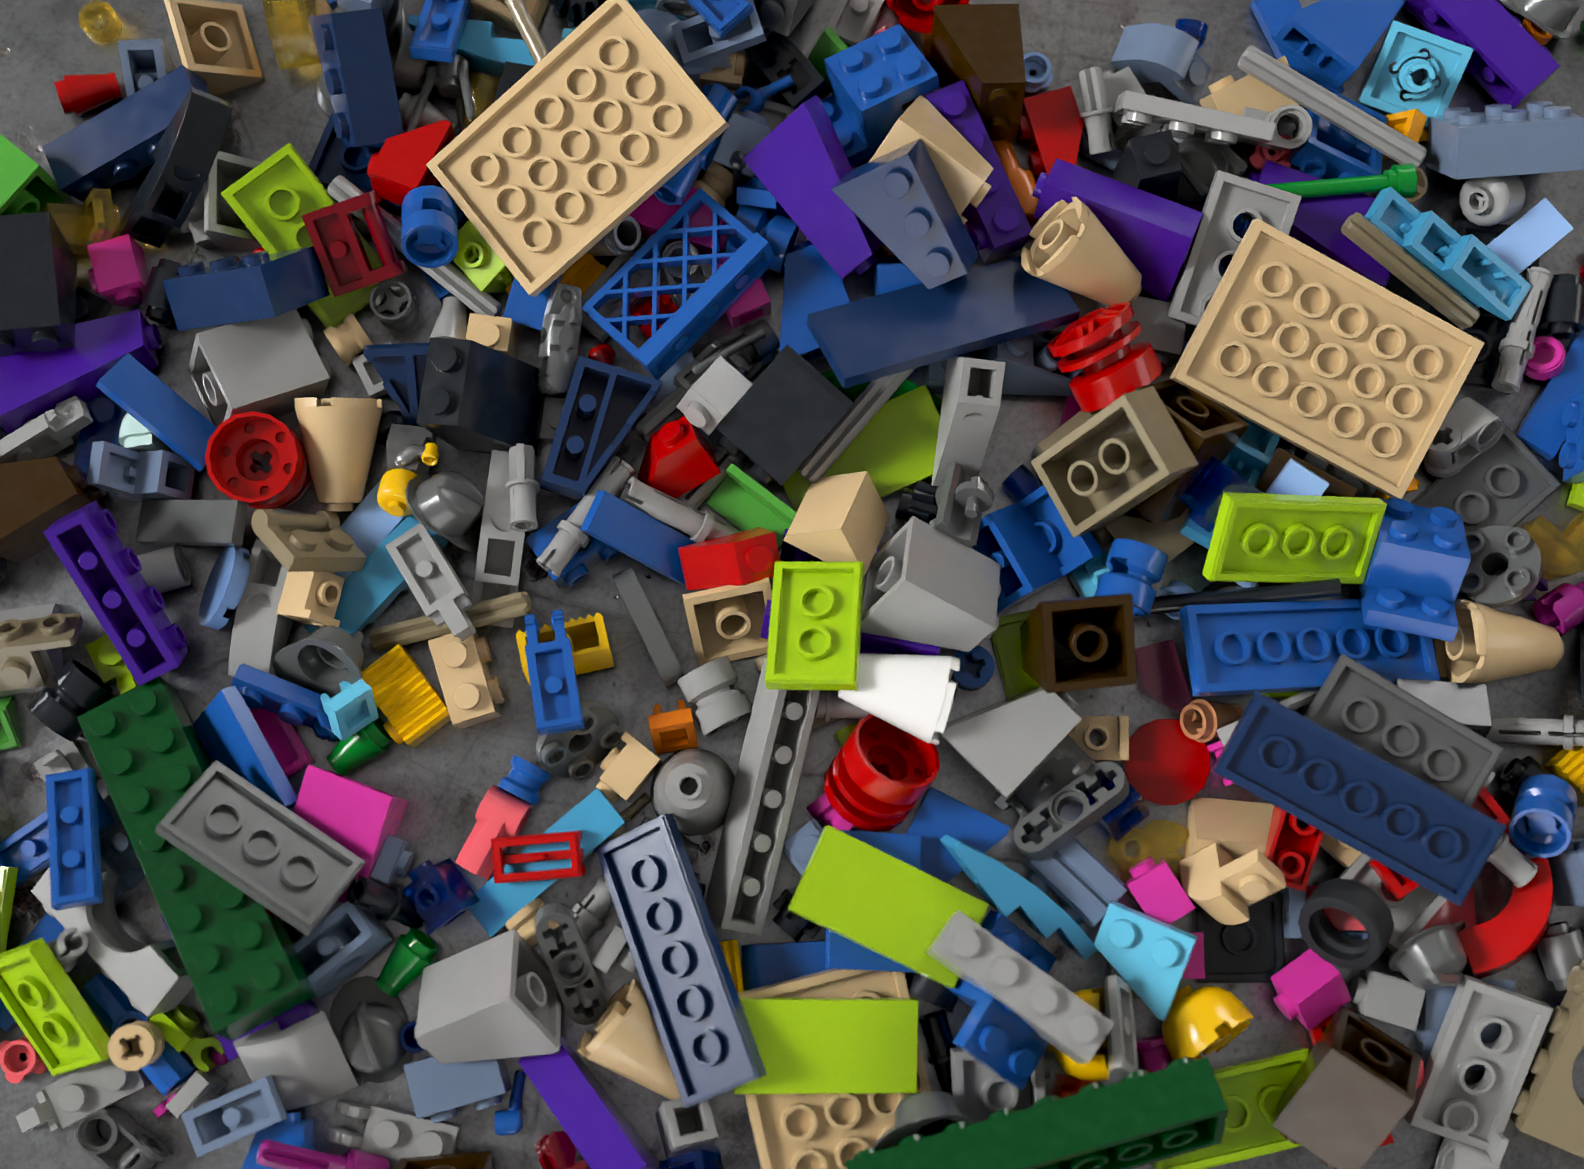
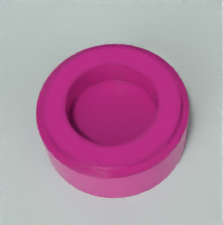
[1524,336,1566,380]

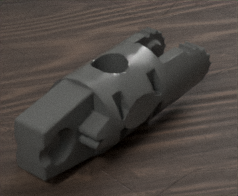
[538,283,582,396]

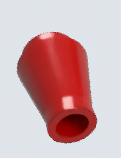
[54,72,122,117]

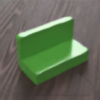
[706,463,797,551]

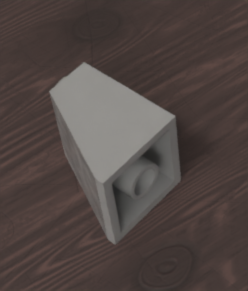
[188,309,331,427]
[861,516,1001,652]
[938,687,1082,798]
[414,929,562,1064]

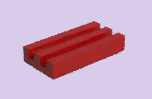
[491,830,586,884]

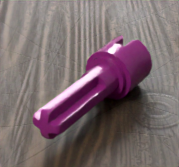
[1532,580,1584,637]
[256,1139,389,1169]

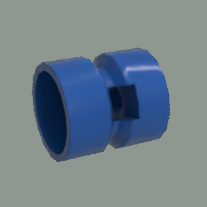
[401,185,458,268]
[725,205,800,274]
[1094,539,1168,618]
[1509,774,1577,858]

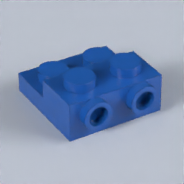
[1289,82,1387,194]

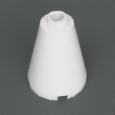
[838,653,960,745]

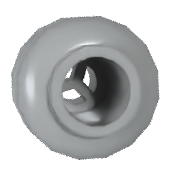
[1459,175,1526,226]

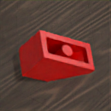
[367,120,455,206]
[637,416,721,515]
[678,527,781,591]

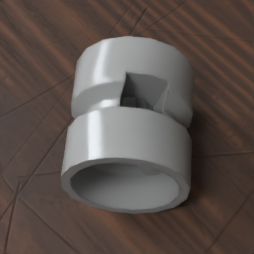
[677,656,752,737]

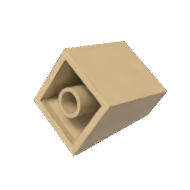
[869,95,994,224]

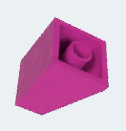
[293,765,410,903]

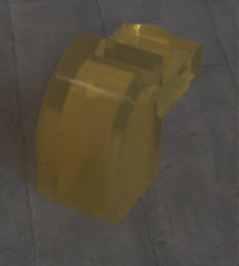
[263,0,321,70]
[42,188,121,260]
[1521,512,1584,582]

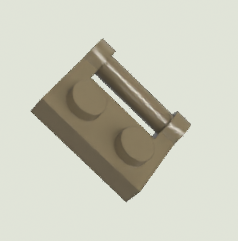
[252,509,367,572]

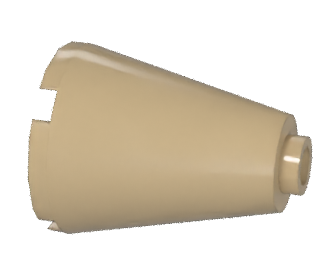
[1021,197,1142,306]
[294,397,383,511]
[1432,599,1564,684]
[577,979,681,1100]

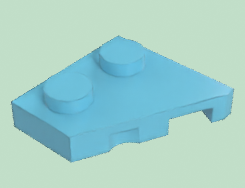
[1094,901,1198,1021]

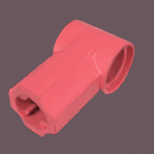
[455,785,533,880]

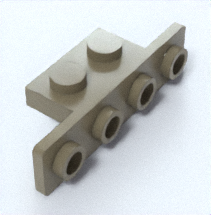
[0,613,83,692]

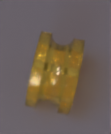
[78,0,122,44]

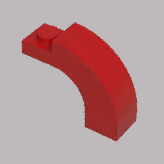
[1457,818,1554,979]

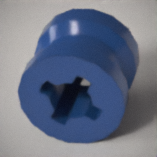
[950,645,995,692]
[497,755,552,806]

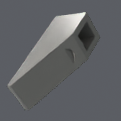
[931,356,1006,486]

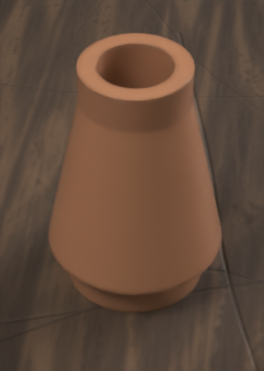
[1180,699,1244,743]

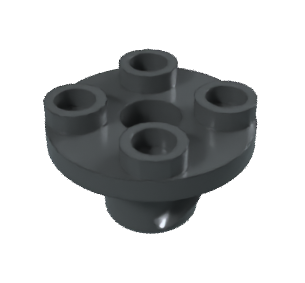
[1459,525,1543,608]
[536,701,623,780]

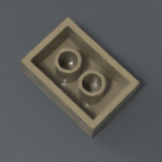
[1031,386,1198,538]

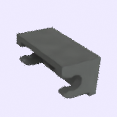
[994,734,1097,822]

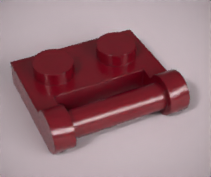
[301,189,408,298]

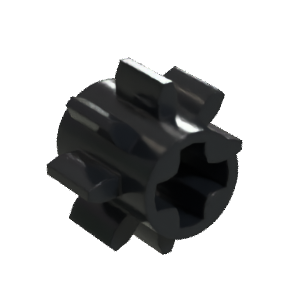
[895,480,938,525]
[772,889,822,942]

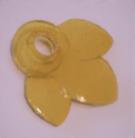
[1109,820,1189,900]

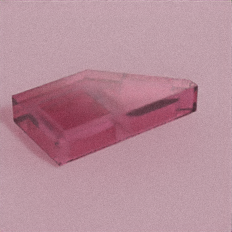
[1135,639,1192,715]

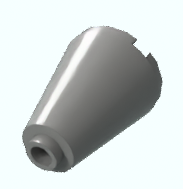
[650,748,735,836]

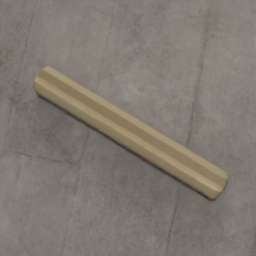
[1341,212,1480,330]
[369,591,533,652]

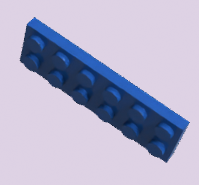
[1179,599,1440,697]

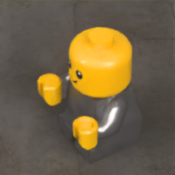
[377,424,439,517]

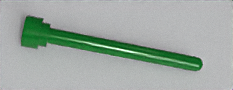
[1264,163,1417,199]

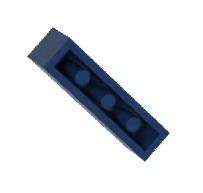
[42,65,210,203]

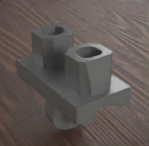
[929,461,994,548]

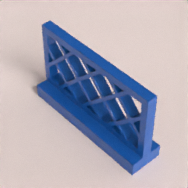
[582,188,776,380]

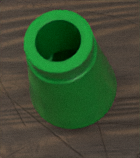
[326,718,393,776]
[375,928,439,997]

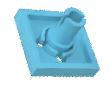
[1357,20,1474,126]

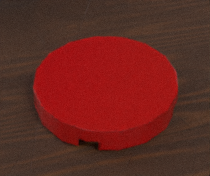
[1122,719,1210,806]

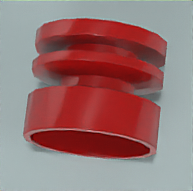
[1047,302,1164,412]
[205,411,312,510]
[824,714,940,832]

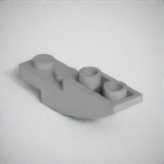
[472,450,526,628]
[228,508,307,678]

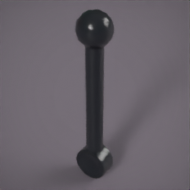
[728,151,746,217]

